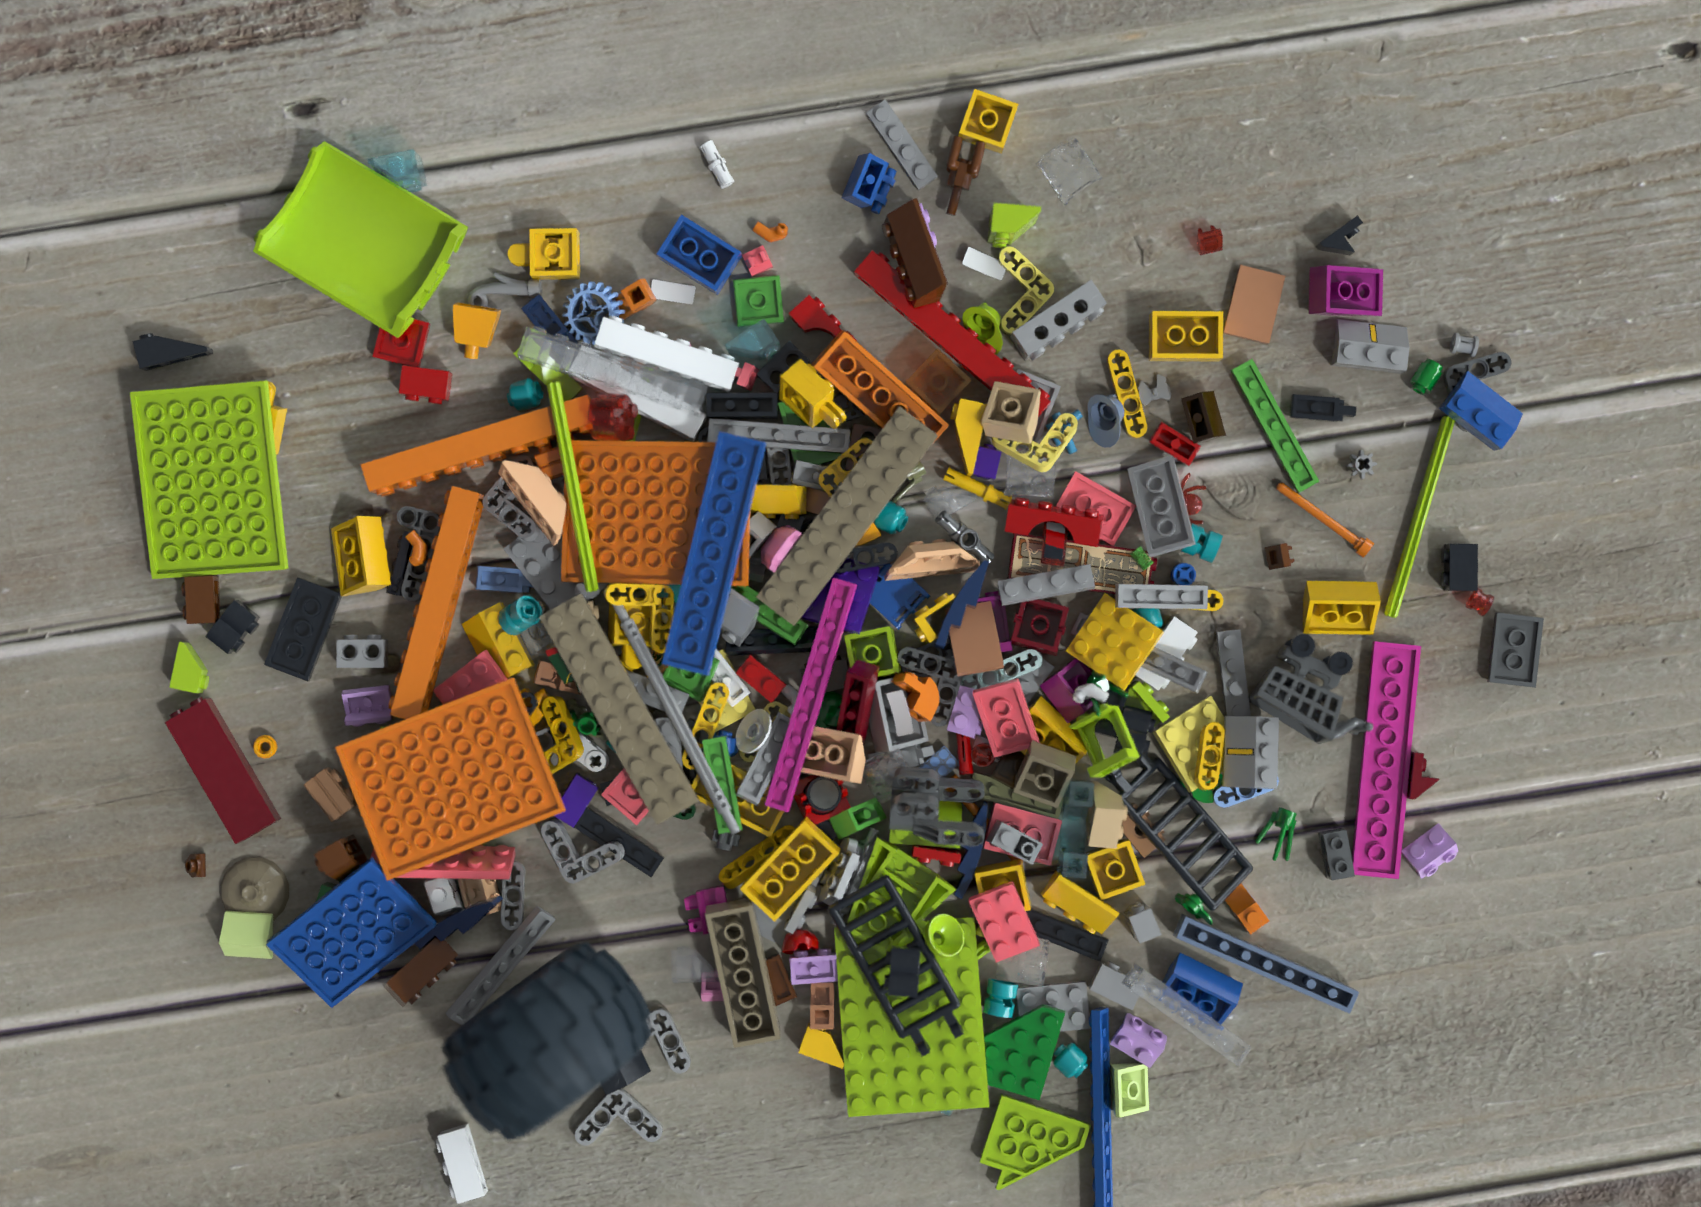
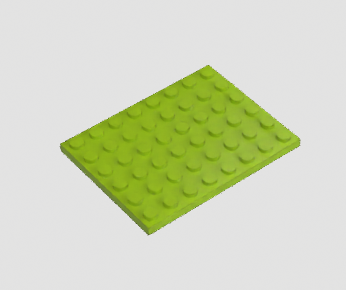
[130,380,289,579]
[834,917,989,1117]

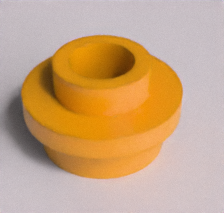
[253,735,277,758]

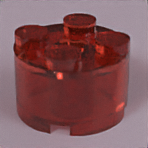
[588,393,638,441]

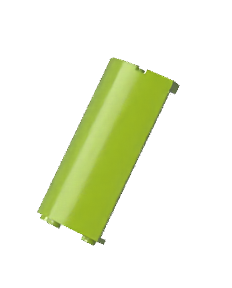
[253,141,469,338]

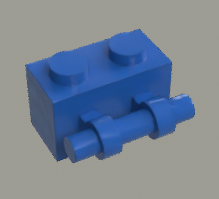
[841,153,897,214]

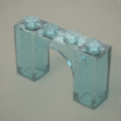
[1057,779,1094,879]

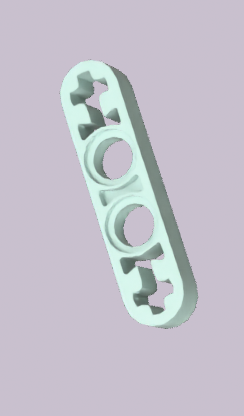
[960,649,1043,689]

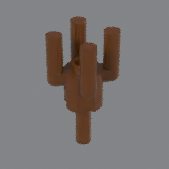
[946,136,985,216]

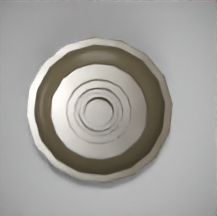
[221,857,289,920]

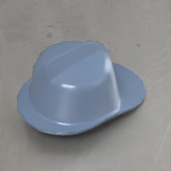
[1088,394,1124,448]

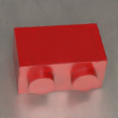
[399,365,452,405]
[736,655,787,703]

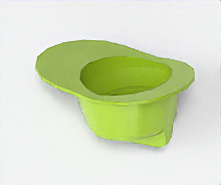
[962,302,1003,355]

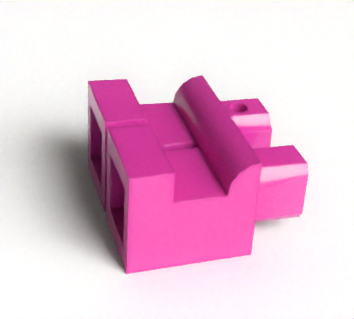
[684,885,727,935]

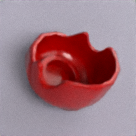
[782,928,819,955]

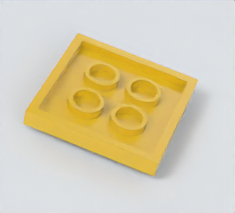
[1066,593,1164,691]

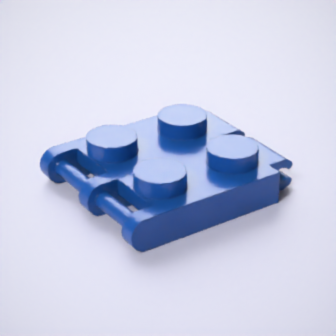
[870,564,930,630]

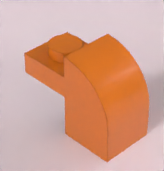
[615,279,657,320]
[891,672,939,722]

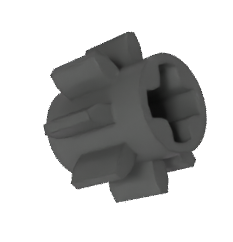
[711,829,741,851]

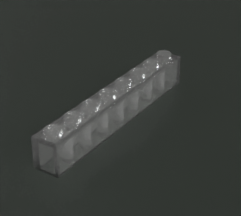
[517,326,708,417]

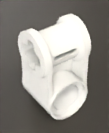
[569,730,610,772]

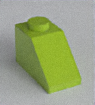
[169,642,209,693]

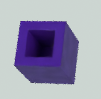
[972,444,1002,481]

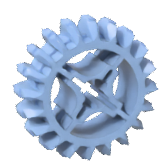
[562,281,626,345]

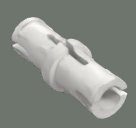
[699,140,734,189]

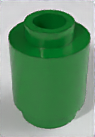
[1410,359,1443,395]

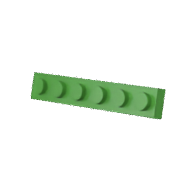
[1231,359,1320,493]

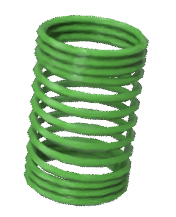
[1130,546,1154,571]

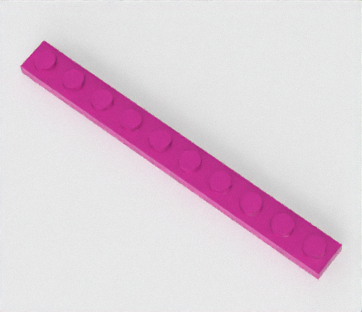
[765,578,857,812]

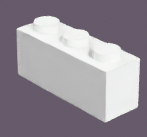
[1135,617,1198,691]
[436,1123,488,1204]

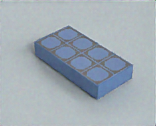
[915,746,958,781]

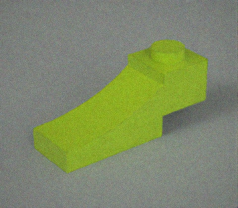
[513,337,583,402]

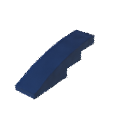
[521,294,583,385]
[935,560,989,649]
[954,801,988,899]
[414,895,503,949]

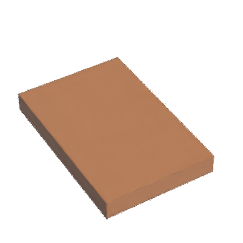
[1223,265,1286,345]
[945,601,1004,677]

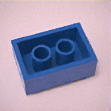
[656,215,742,296]

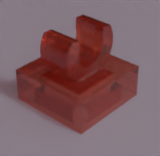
[1197,225,1223,255]

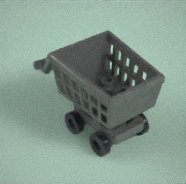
[1249,634,1373,744]

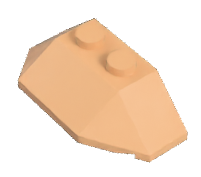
[498,460,566,546]
[884,539,980,581]

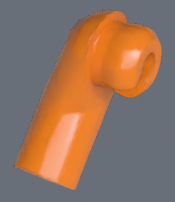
[752,222,788,242]
[405,530,428,566]

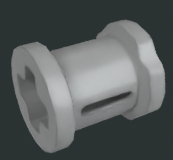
[1450,332,1479,357]

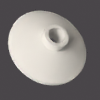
[736,709,772,753]

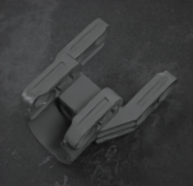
[889,767,985,846]

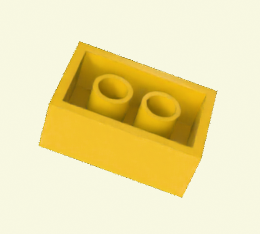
[1149,311,1223,362]

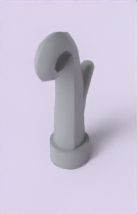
[467,272,542,307]

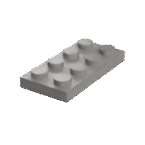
[1127,455,1196,558]

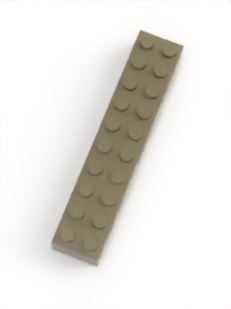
[756,407,938,626]
[540,593,700,825]

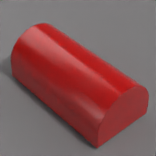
[1149,422,1201,466]

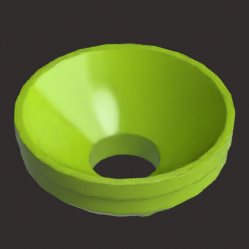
[925,914,964,958]

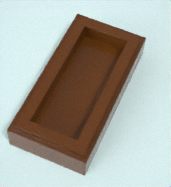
[766,953,797,1006]

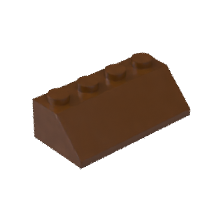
[882,198,948,308]

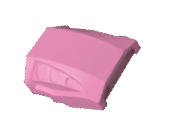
[761,525,803,573]

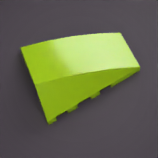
[847,837,956,955]

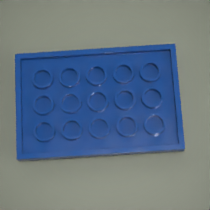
[266,857,437,1008]

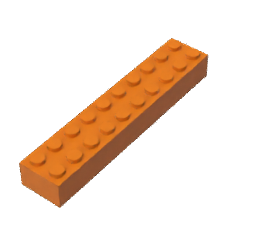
[361,395,600,497]
[388,486,485,719]

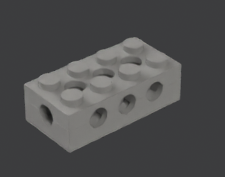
[1010,280,1107,361]

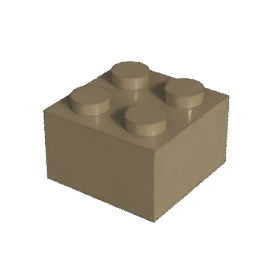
[1013,740,1076,808]

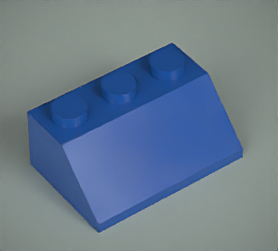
[1439,371,1523,451]
[1155,953,1243,1029]

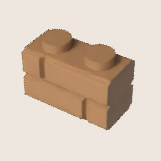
[304,767,357,822]

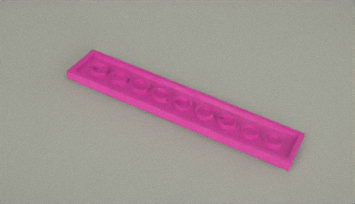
[1352,641,1421,879]

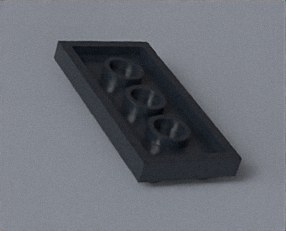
[264,577,342,681]

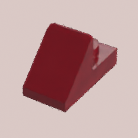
[1407,752,1440,800]

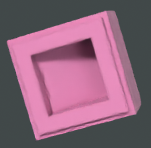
[701,973,724,1001]

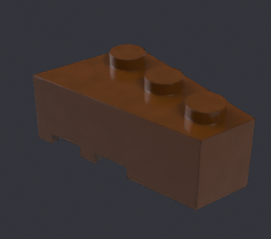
[314,834,368,882]
[384,937,458,1007]

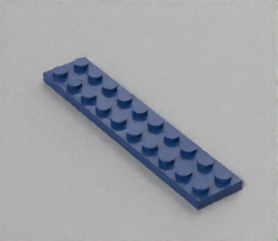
[662,431,767,676]

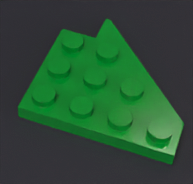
[984,1004,1066,1100]

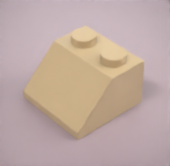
[982,382,1041,444]
[1084,780,1127,849]

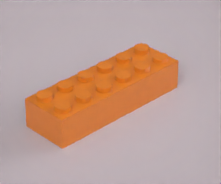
[811,330,949,446]

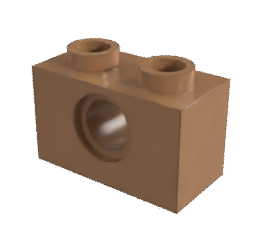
[1121,802,1166,858]

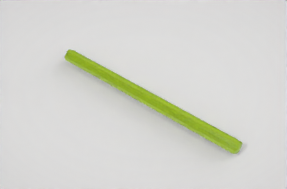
[547,382,599,592]
[1384,416,1455,618]

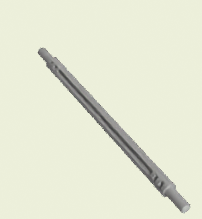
[612,599,740,834]

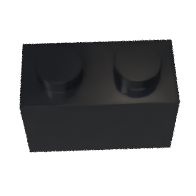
[1440,544,1478,591]

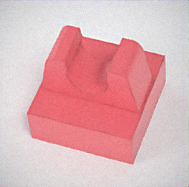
[742,245,773,277]
[734,362,760,391]

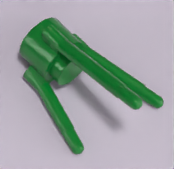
[1087,671,1128,716]
[1255,807,1297,861]

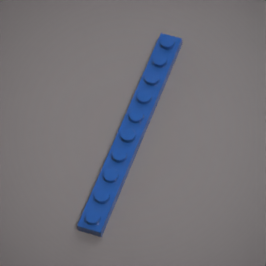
[1089,1007,1113,1207]

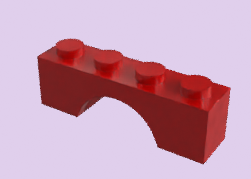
[788,295,857,341]
[1005,497,1104,547]

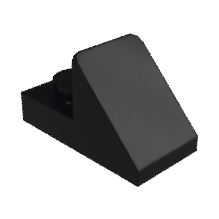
[1315,215,1363,255]

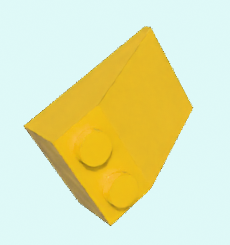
[950,398,987,477]

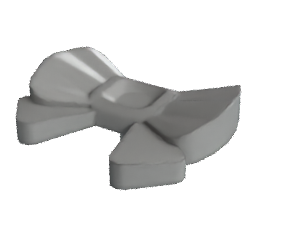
[1138,374,1171,406]

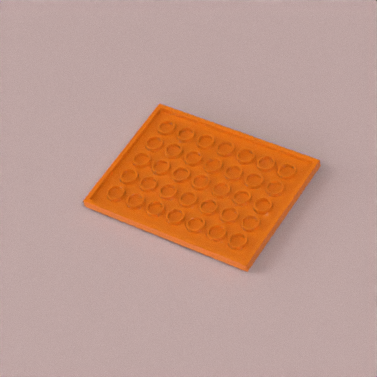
[561,440,750,586]
[335,677,566,881]

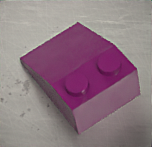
[1309,265,1383,316]

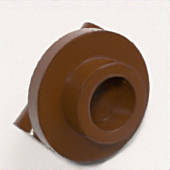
[185,853,206,878]

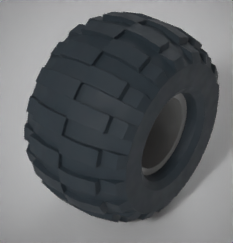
[441,942,652,1141]

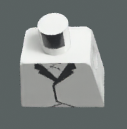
[424,878,464,916]

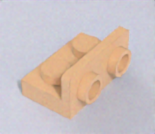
[458,879,502,915]

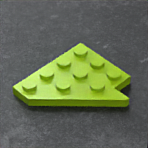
[979,1094,1091,1190]

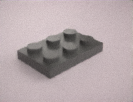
[1487,613,1544,688]

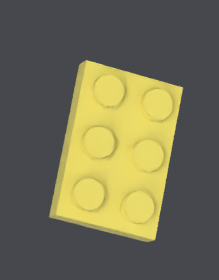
[699,649,756,732]

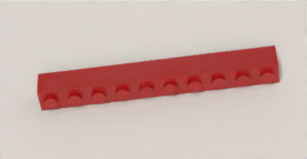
[854,250,1051,418]

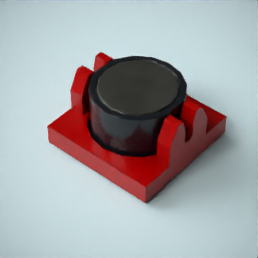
[794,774,851,825]

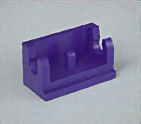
[554,772,599,828]

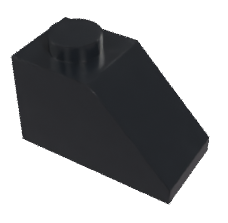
[601,1050,651,1095]

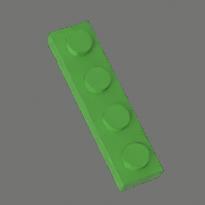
[731,586,808,645]
[702,736,742,834]

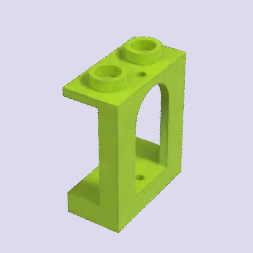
[1069,703,1140,778]

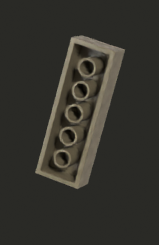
[705,898,781,1048]

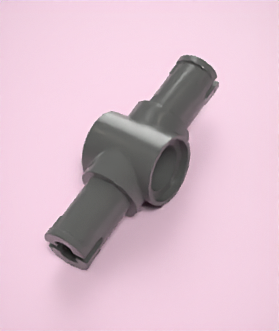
[935,510,994,563]

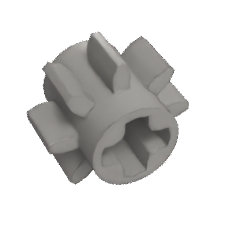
[1346,450,1377,480]

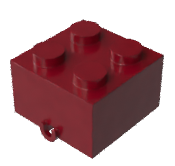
[1011,599,1069,656]

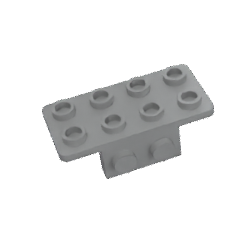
[754,869,825,945]

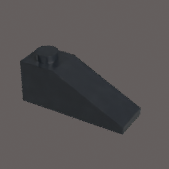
[133,333,214,371]

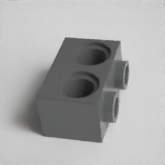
[1318,828,1355,881]

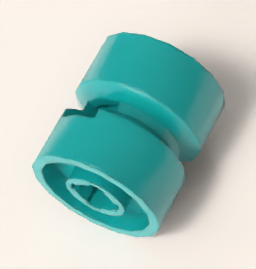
[1181,523,1223,563]
[498,596,542,635]
[983,978,1018,1018]

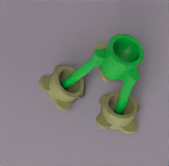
[559,698,608,740]

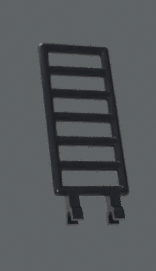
[1104,754,1253,911]
[828,875,964,1057]

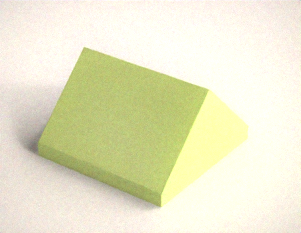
[219,911,273,959]
[1111,1063,1149,1118]

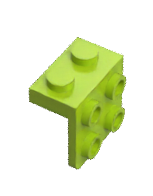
[1122,681,1170,727]

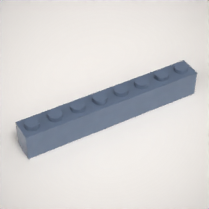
[1173,914,1359,1014]

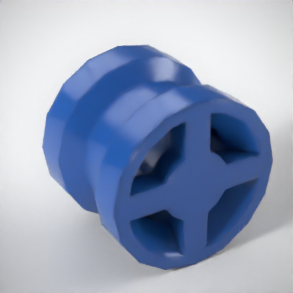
[1170,563,1196,585]

